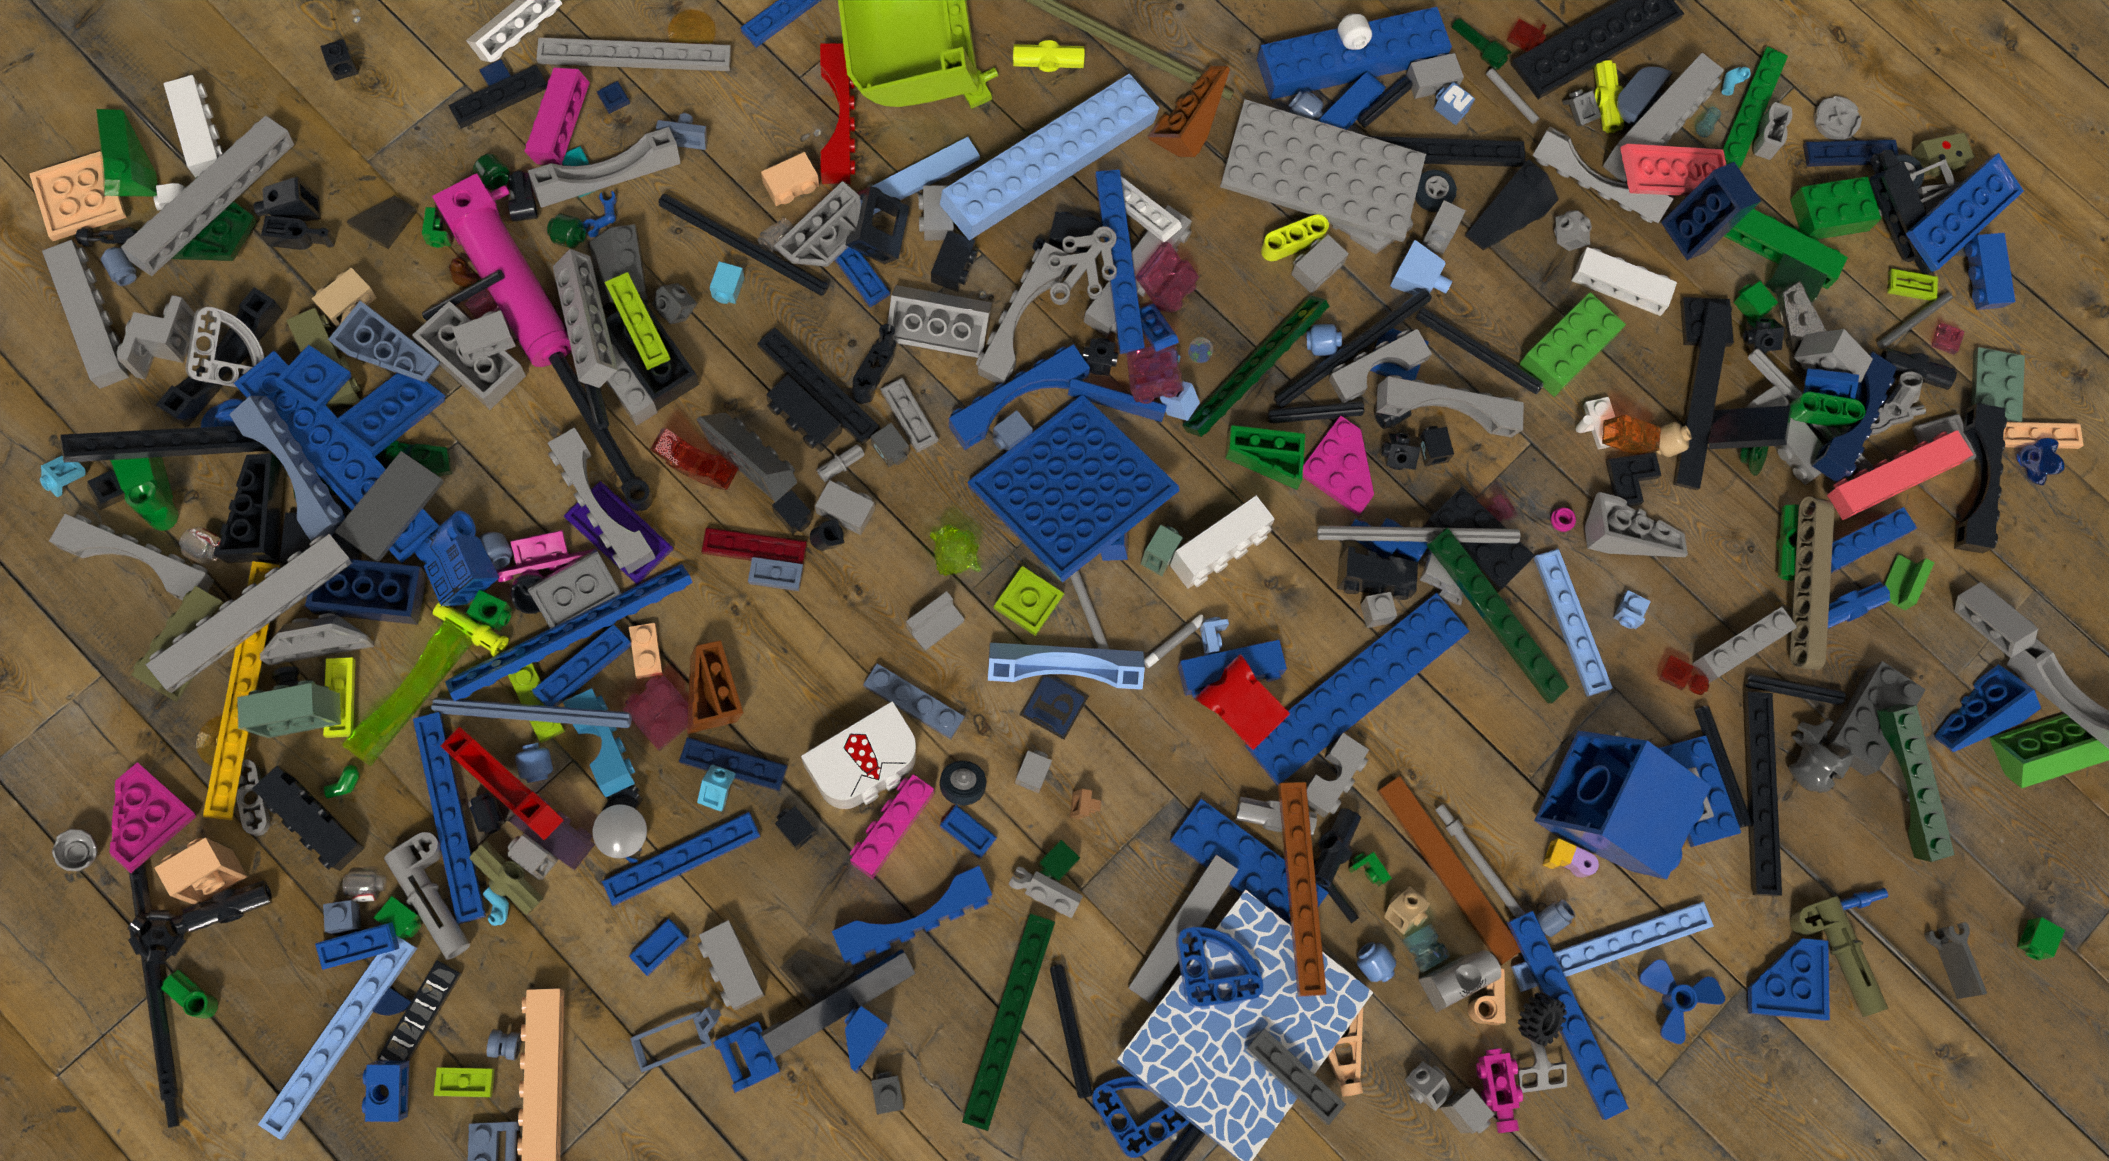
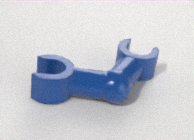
[583,191,617,238]

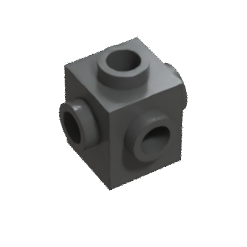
[652,283,697,325]

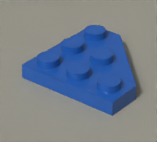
[1748,938,1830,1021]

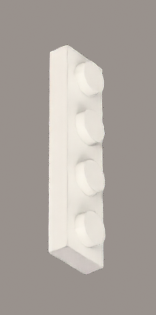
[1121,176,1182,242]

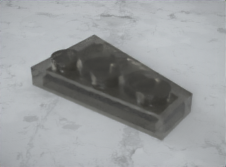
[1777,281,1826,368]

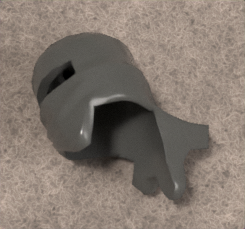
[1789,719,1855,793]

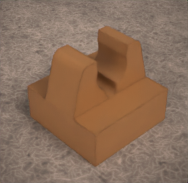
[1070,789,1101,819]

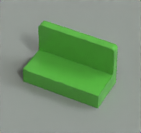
[1883,555,1935,610]

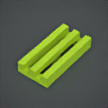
[1887,268,1938,301]

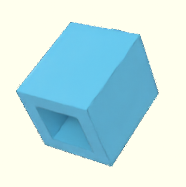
[710,262,745,304]

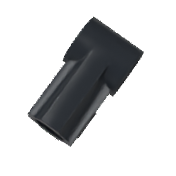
[508,171,538,222]

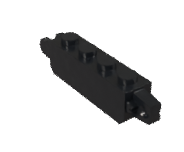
[1869,149,1934,274]

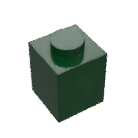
[1038,840,1080,883]

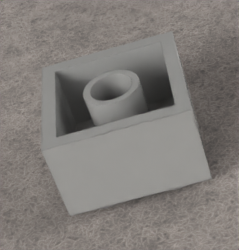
[1794,329,1872,382]

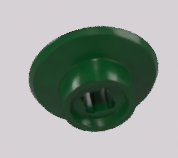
[1741,446,1769,476]

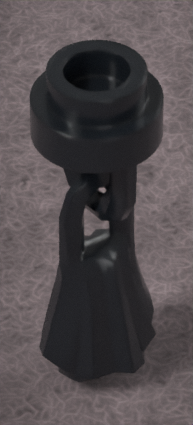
[76,227,138,247]

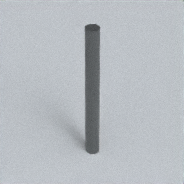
[1877,291,1953,349]

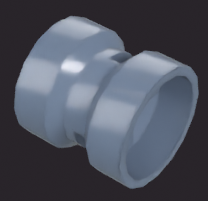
[487,1029,521,1061]

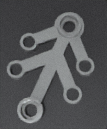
[1048,226,1117,305]

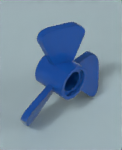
[1639,960,1725,1044]

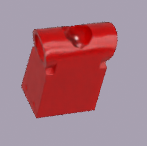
[1194,654,1290,750]

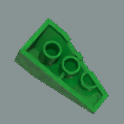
[96,109,158,197]

